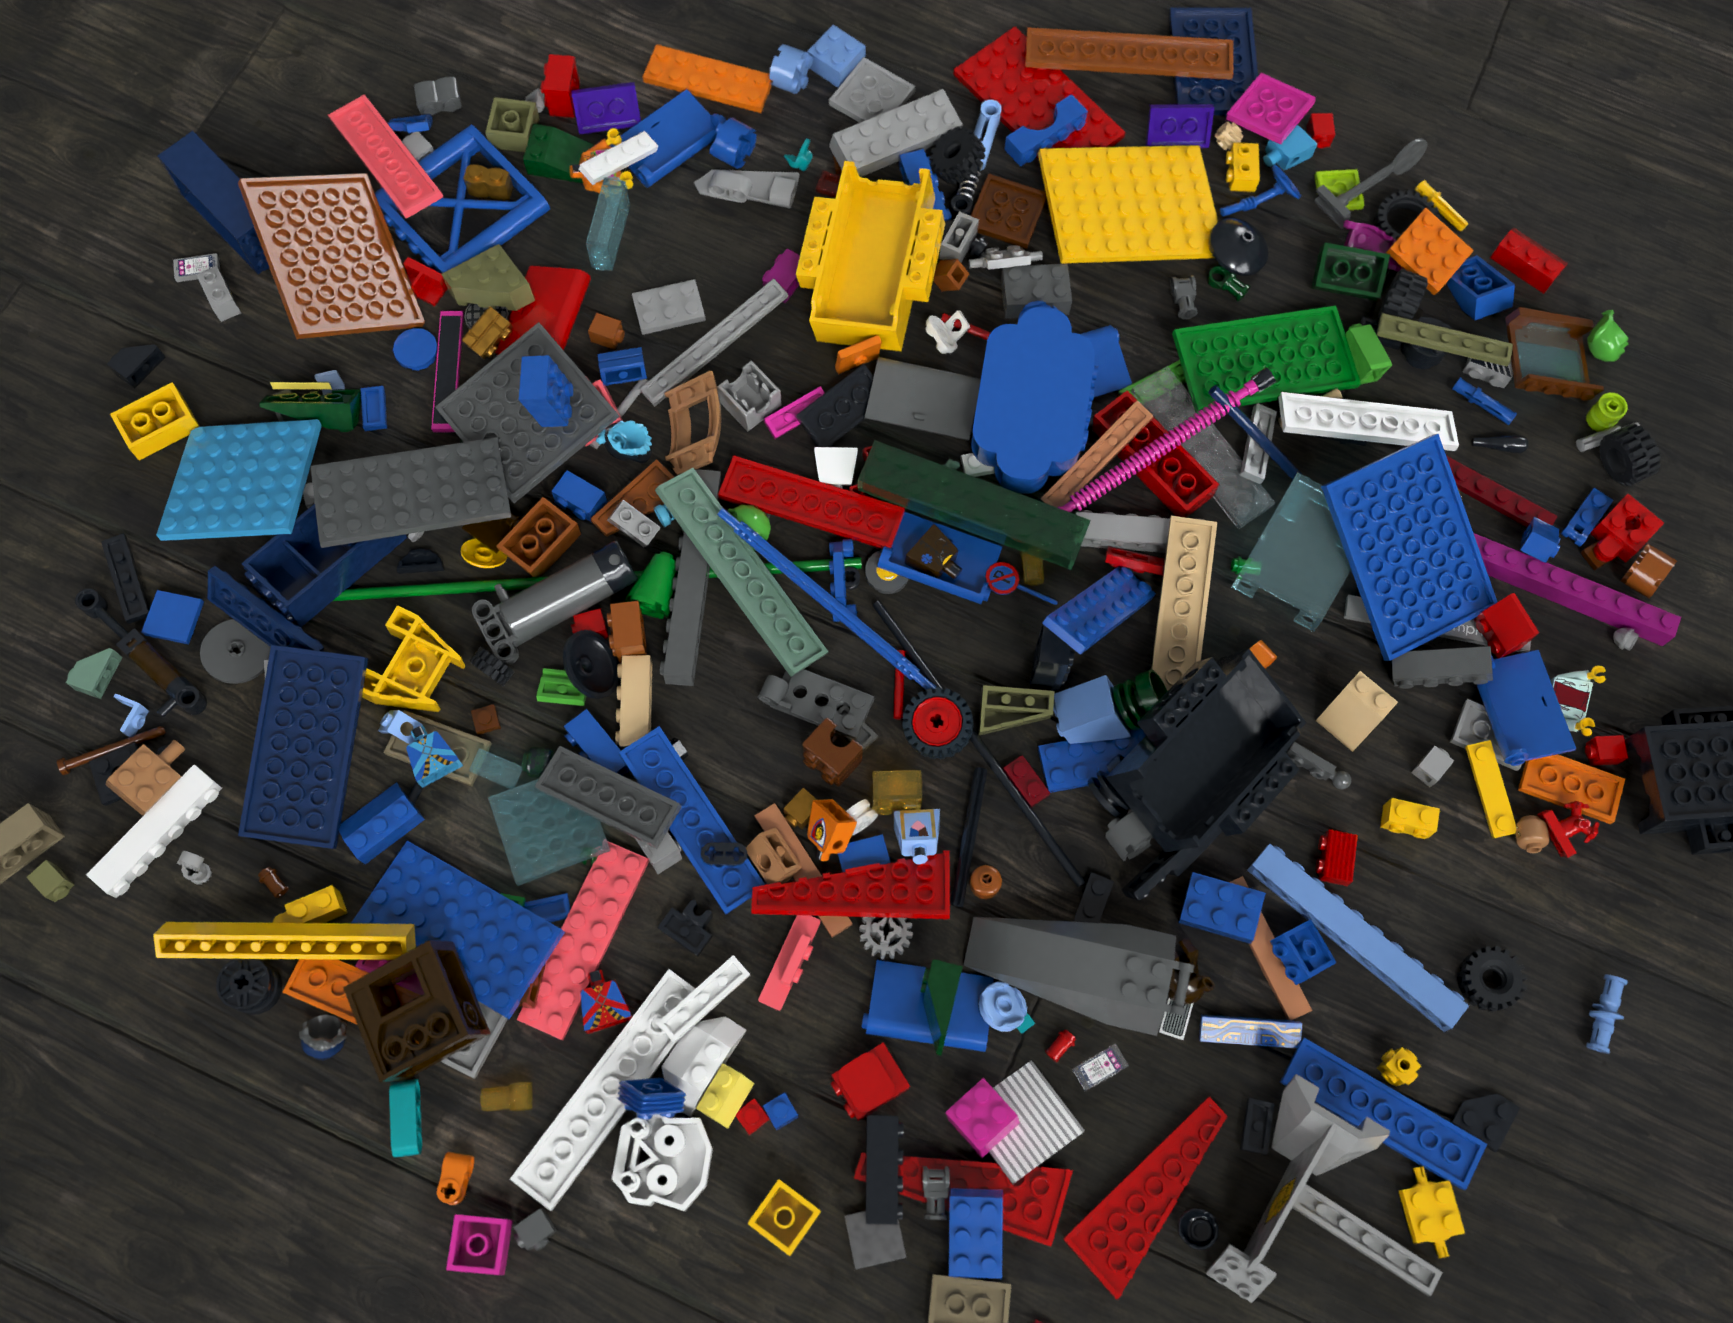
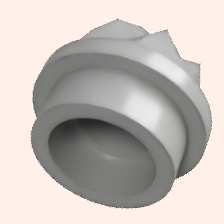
[1613,628,1639,651]

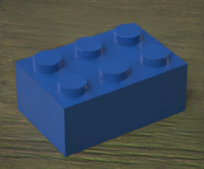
[519,355,573,427]
[1178,872,1266,944]
[949,1188,1003,1279]

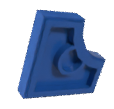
[388,114,433,133]

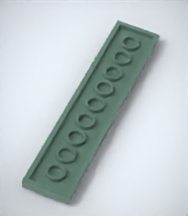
[655,468,828,677]

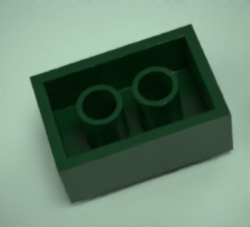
[1311,243,1390,300]

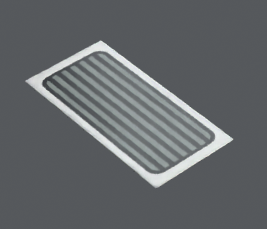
[1159,998,1193,1040]

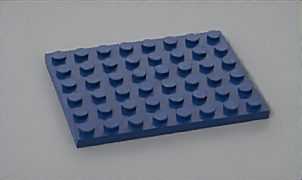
[1321,434,1497,661]

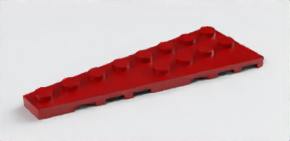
[751,850,950,919]
[1063,1097,1227,1300]
[854,1153,1072,1247]

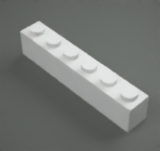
[86,765,222,898]

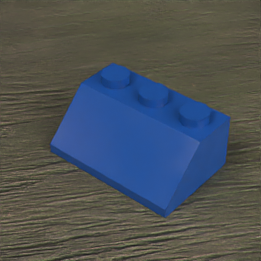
[339,782,425,864]

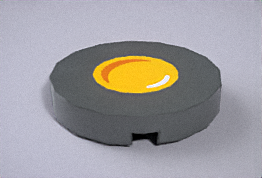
[865,550,909,594]

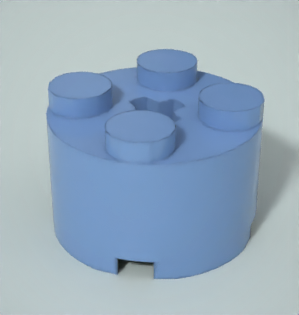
[769,44,813,94]

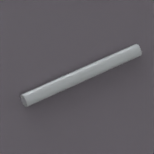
[590,379,648,449]

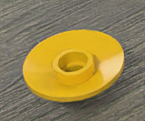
[461,539,507,568]

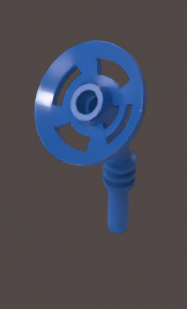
[1220,165,1301,217]

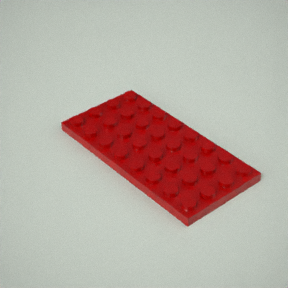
[953,27,1126,157]

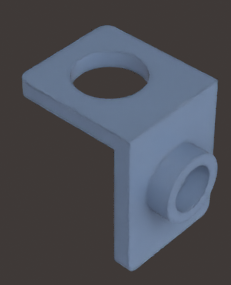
[314,370,345,395]

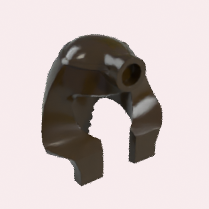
[1167,938,1215,1005]

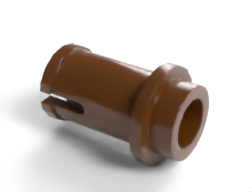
[258,867,289,899]

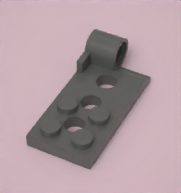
[758,669,874,740]

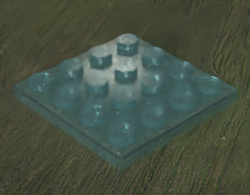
[488,779,611,886]

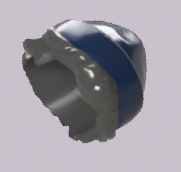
[299,1014,347,1060]

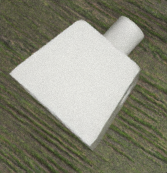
[814,447,858,488]

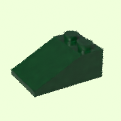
[523,124,595,183]
[920,959,963,1056]

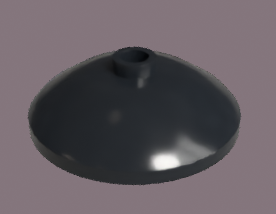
[1209,218,1268,276]
[563,630,620,699]

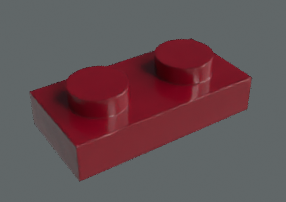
[1003,755,1050,808]

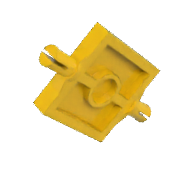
[1399,1166,1465,1258]

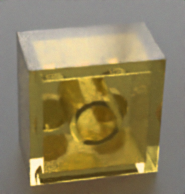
[872,770,922,815]

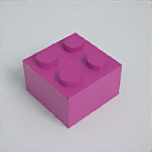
[945,1078,1020,1158]
[446,1215,513,1275]

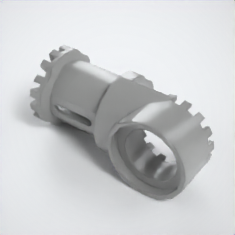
[177,851,212,885]

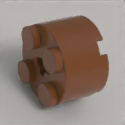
[1621,544,1677,599]

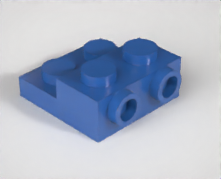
[1270,919,1337,985]

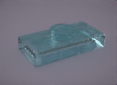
[469,748,524,790]

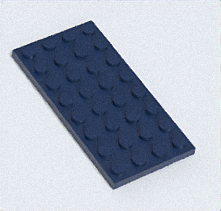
[238,645,368,849]

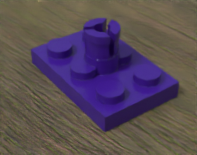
[571,82,641,134]
[1146,104,1214,148]

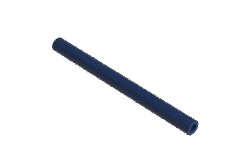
[1208,385,1302,481]

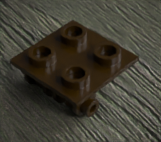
[462,513,521,554]

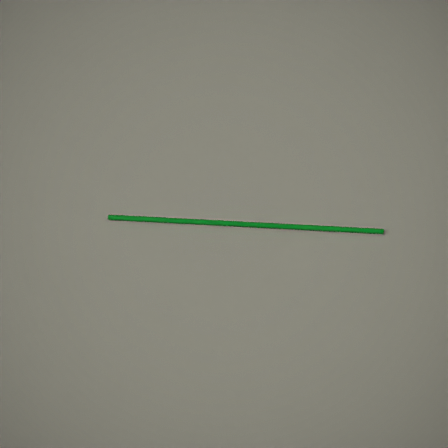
[333,557,862,601]

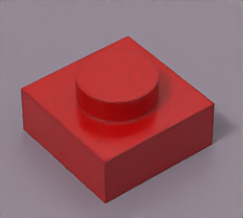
[736,1098,770,1135]

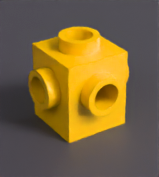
[1377,1047,1421,1087]

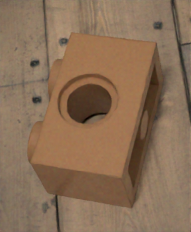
[746,827,802,884]

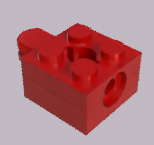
[1590,494,1664,563]

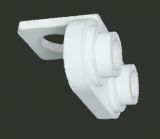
[925,310,970,354]

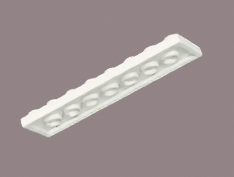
[1278,392,1459,451]

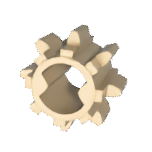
[1215,122,1243,150]

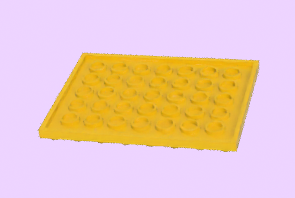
[1038,145,1218,263]

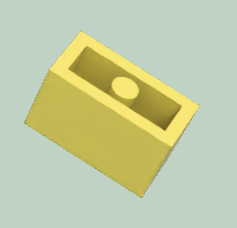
[696,1063,754,1128]

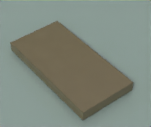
[383,710,492,787]

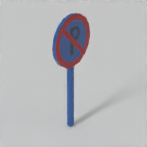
[985,562,1058,605]

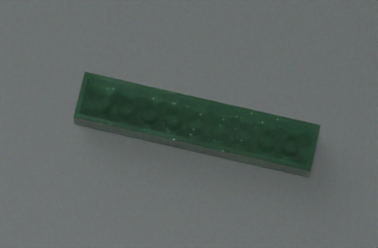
[858,440,1091,570]

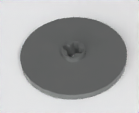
[200,619,271,684]

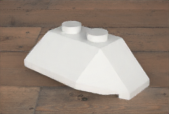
[662,1016,747,1117]

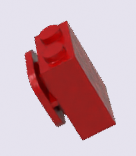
[830,1043,910,1121]

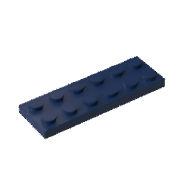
[207,566,324,652]

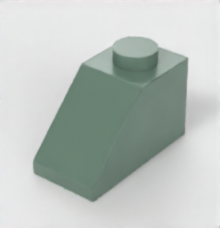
[66,648,123,699]

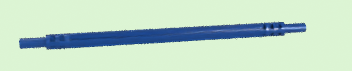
[717,508,936,690]

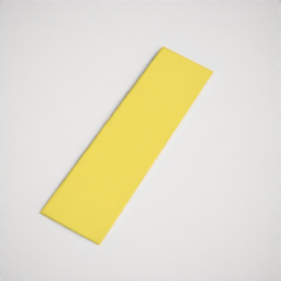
[270,382,332,389]

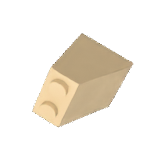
[1316,671,1398,752]

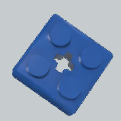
[617,1078,686,1119]

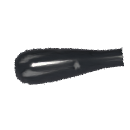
[1471,435,1528,453]

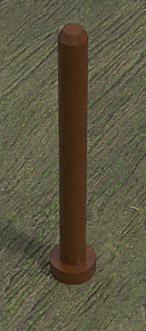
[57,726,166,775]

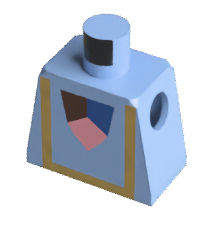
[894,809,940,864]

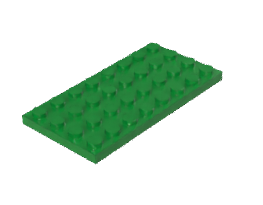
[1172,306,1361,413]

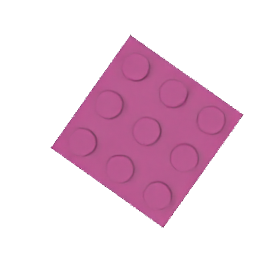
[1226,73,1316,145]

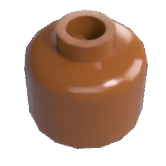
[969,865,1002,899]

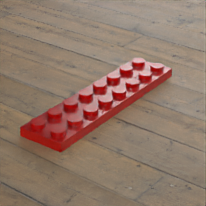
[718,456,905,549]

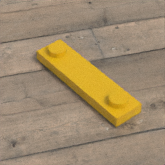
[1465,740,1516,839]

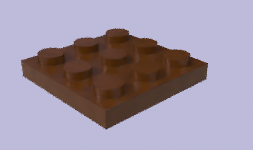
[971,174,1047,249]

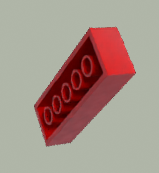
[1092,390,1220,518]

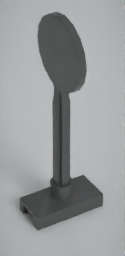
[1314,138,1427,229]

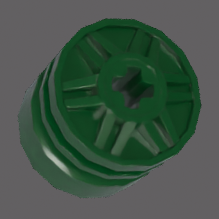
[1113,669,1168,731]

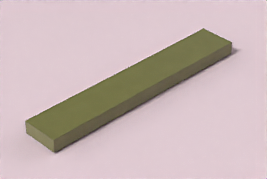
[1376,313,1513,366]

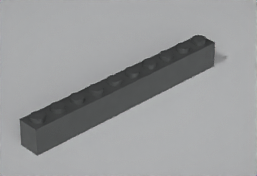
[660,469,722,686]

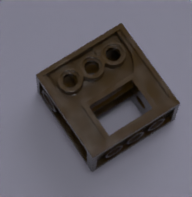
[343,940,491,1082]

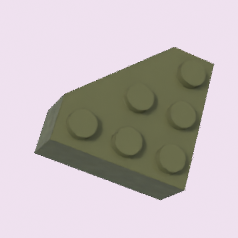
[441,244,535,311]

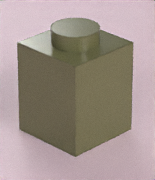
[26,860,75,902]

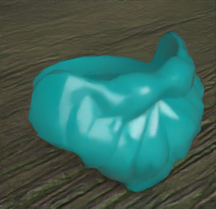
[784,139,813,171]

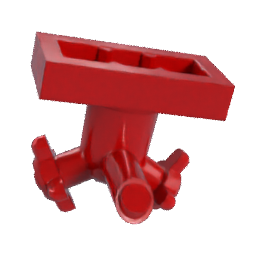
[1537,801,1599,858]

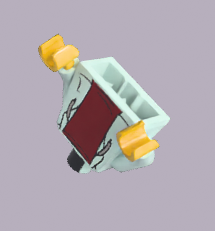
[1550,666,1606,736]

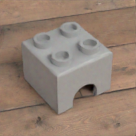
[717,360,782,432]

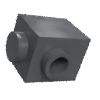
[513,1208,558,1251]

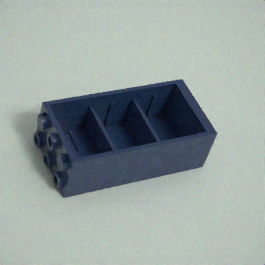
[157,131,269,275]
[242,504,407,627]

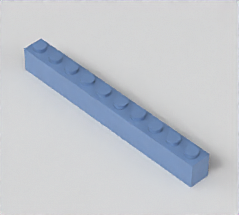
[1247,844,1469,1032]

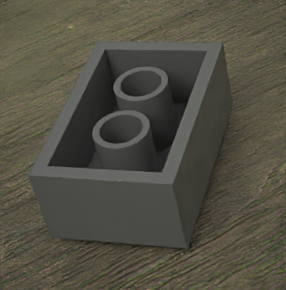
[1001,263,1072,319]

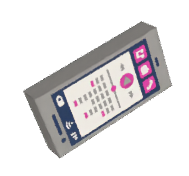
[173,253,220,282]

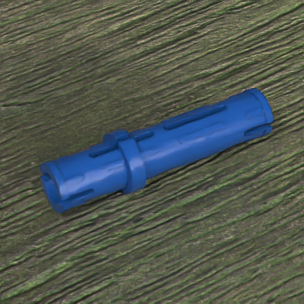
[1452,377,1517,425]

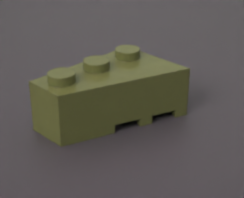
[978,685,1054,736]

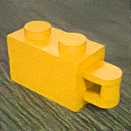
[273,885,348,923]

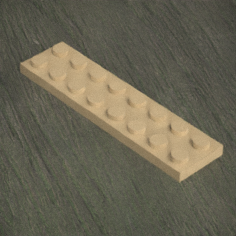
[1151,516,1217,690]

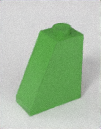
[1345,324,1392,384]

